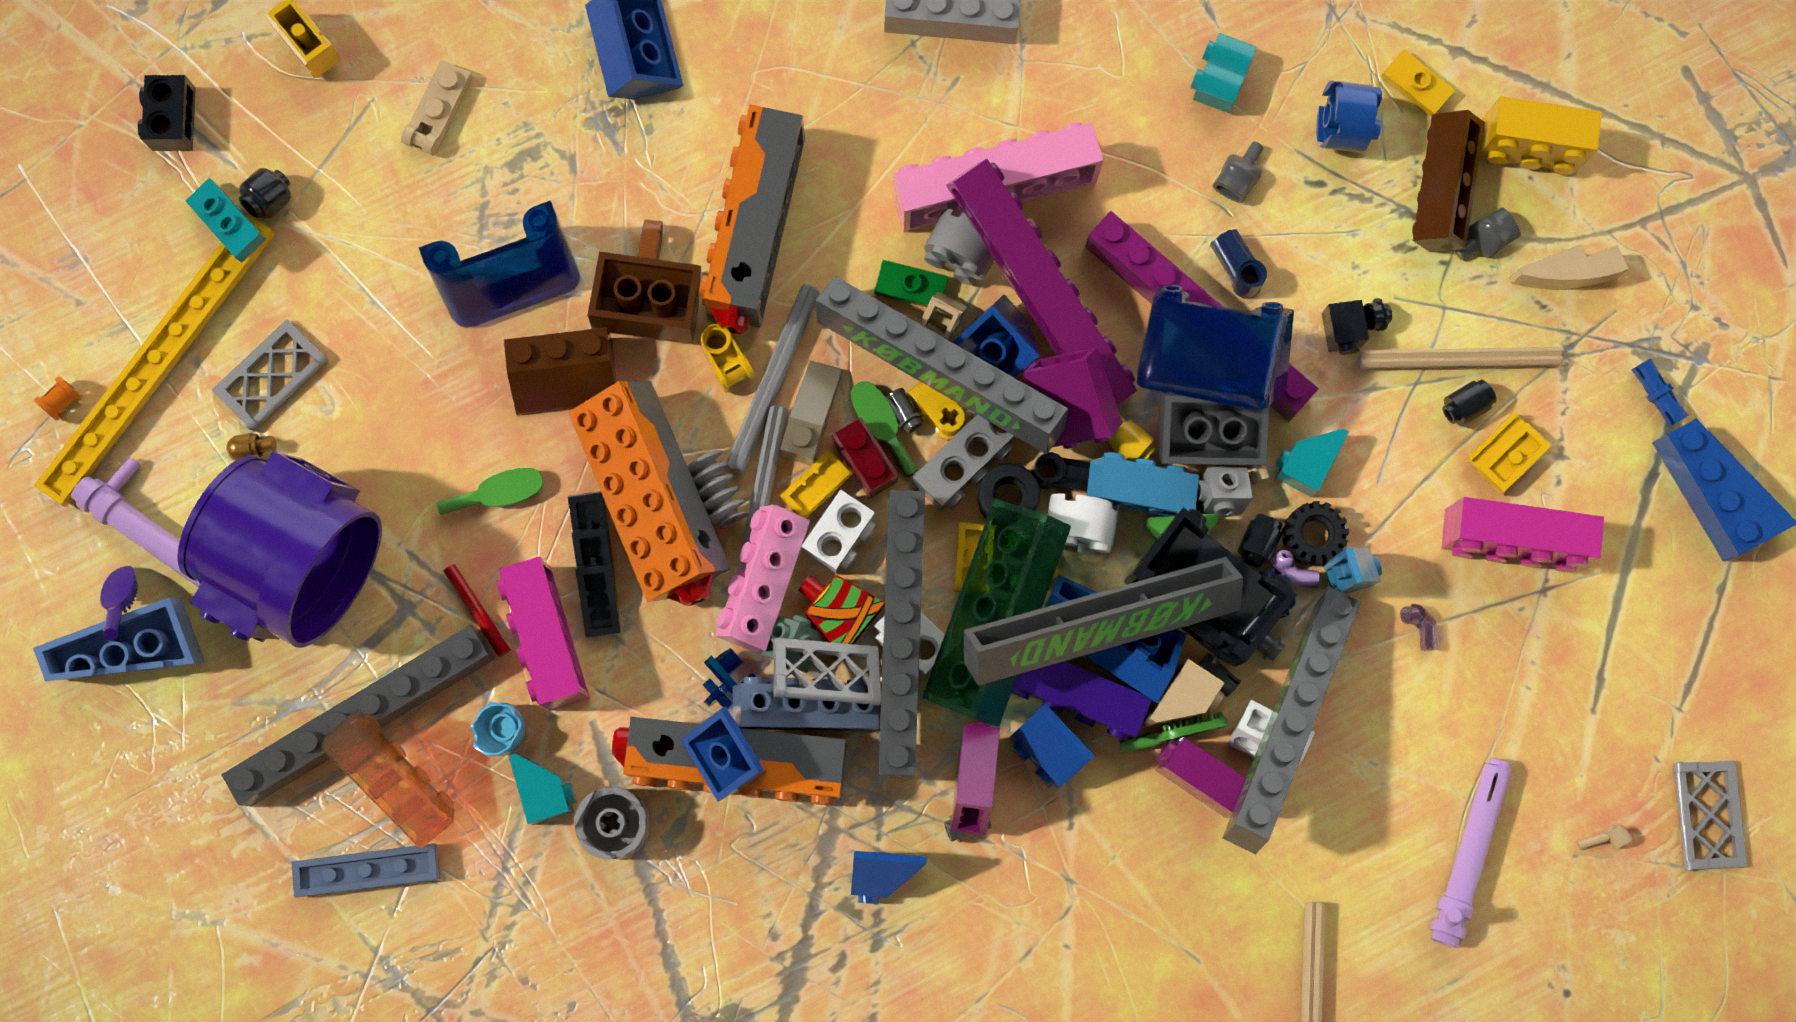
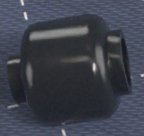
[239,168,291,218]

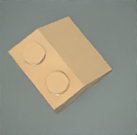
[1142,659,1224,728]

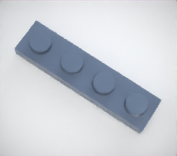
[291,843,440,898]

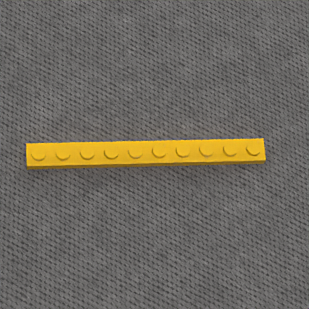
[34,212,275,507]

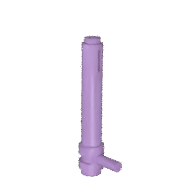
[71,457,200,587]
[1430,758,1512,948]

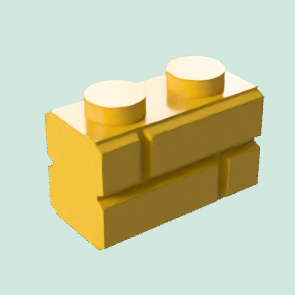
[265,0,341,79]

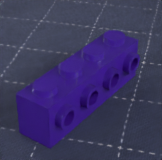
[1004,661,1152,741]

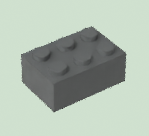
[1157,387,1270,465]

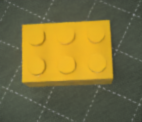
[1480,96,1602,175]

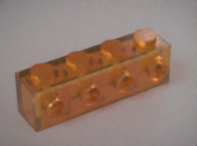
[321,709,455,849]

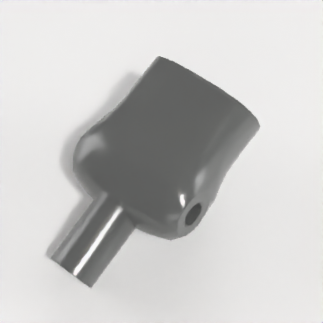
[1213,142,1264,203]
[1455,207,1521,260]

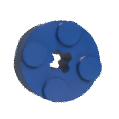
[1316,80,1382,153]

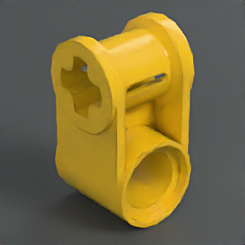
[701,324,756,393]
[907,382,965,441]

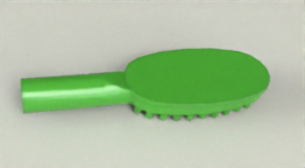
[851,381,918,477]
[437,468,543,515]
[1119,712,1229,754]

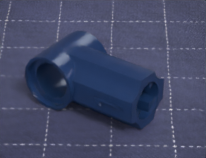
[1210,229,1267,299]

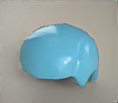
[471,702,526,756]

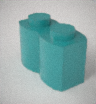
[1190,33,1257,114]

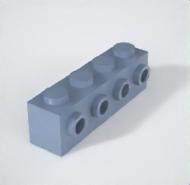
[733,677,879,731]

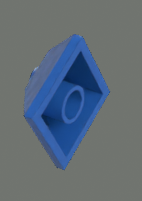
[952,294,1041,378]
[851,851,927,904]

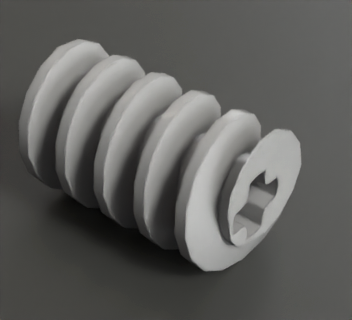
[687,450,749,527]

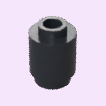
[1442,379,1497,427]
[1237,514,1282,568]

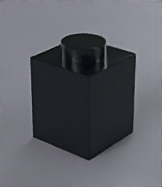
[1321,300,1369,355]

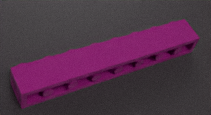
[946,159,1138,405]
[1085,211,1319,422]

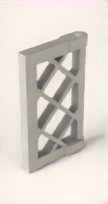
[212,319,329,432]
[773,638,881,706]
[1673,761,1747,871]

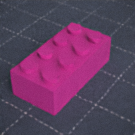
[1441,497,1604,572]
[496,556,590,711]

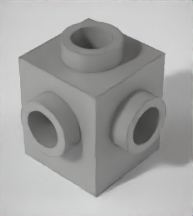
[1197,465,1253,517]

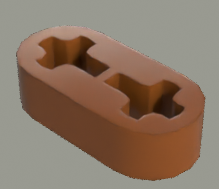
[638,219,663,260]

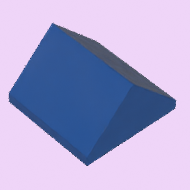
[681,707,766,802]

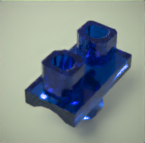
[703,648,757,709]

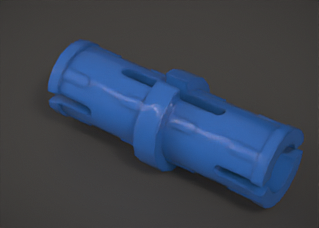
[1632,358,1689,427]

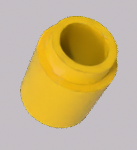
[1108,417,1156,462]

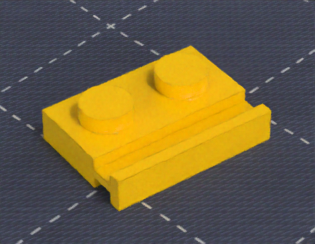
[1465,411,1551,495]

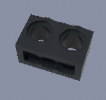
[137,75,196,151]

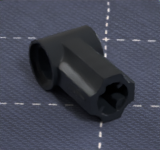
[1031,452,1090,494]

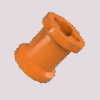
[34,376,83,421]

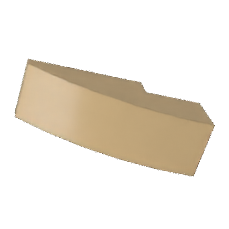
[1509,245,1629,290]

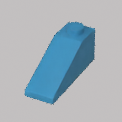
[1323,547,1382,594]

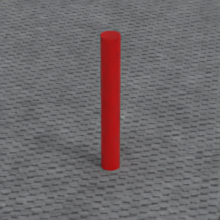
[443,564,511,657]

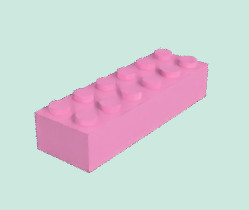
[893,122,1103,232]

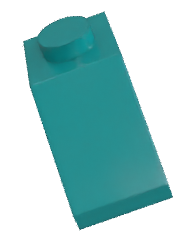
[1275,428,1349,497]
[508,753,577,825]

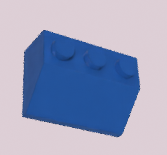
[585,0,684,100]

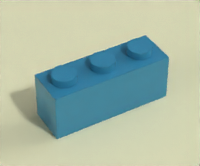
[1087,453,1199,517]

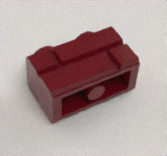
[832,417,898,499]

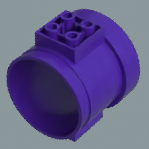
[177,451,382,648]

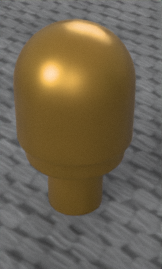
[226,433,277,461]

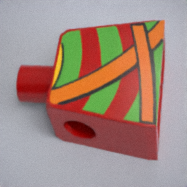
[798,574,885,644]

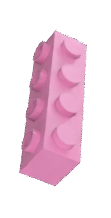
[715,504,810,651]

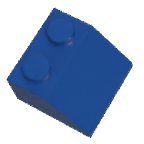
[1009,704,1095,789]

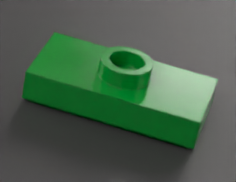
[874,260,948,311]

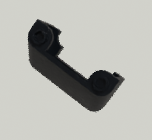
[1124,507,1297,667]

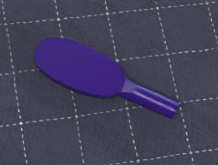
[100,566,138,640]

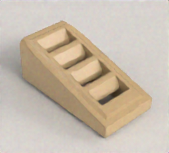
[919,292,967,341]

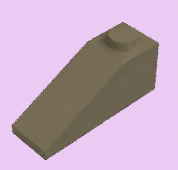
[780,360,843,466]

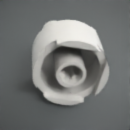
[1044,493,1119,556]

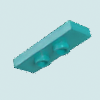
[185,177,266,263]

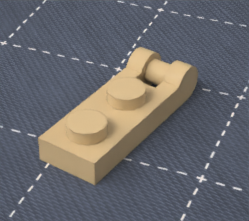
[401,60,473,156]

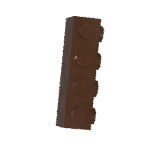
[1412,109,1485,252]

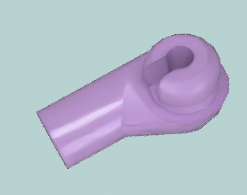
[1272,550,1319,588]

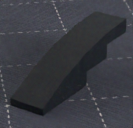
[568,491,621,637]

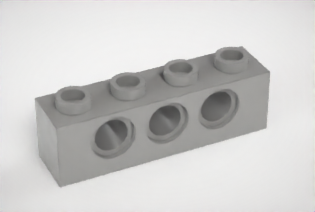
[912,415,1017,512]

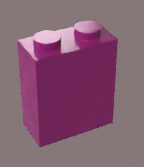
[1023,347,1123,449]
[950,722,1000,836]
[1155,737,1246,818]

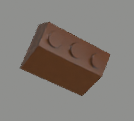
[587,251,701,344]
[504,327,617,415]

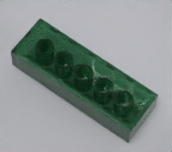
[922,498,1071,727]

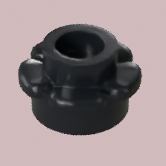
[1363,298,1392,331]

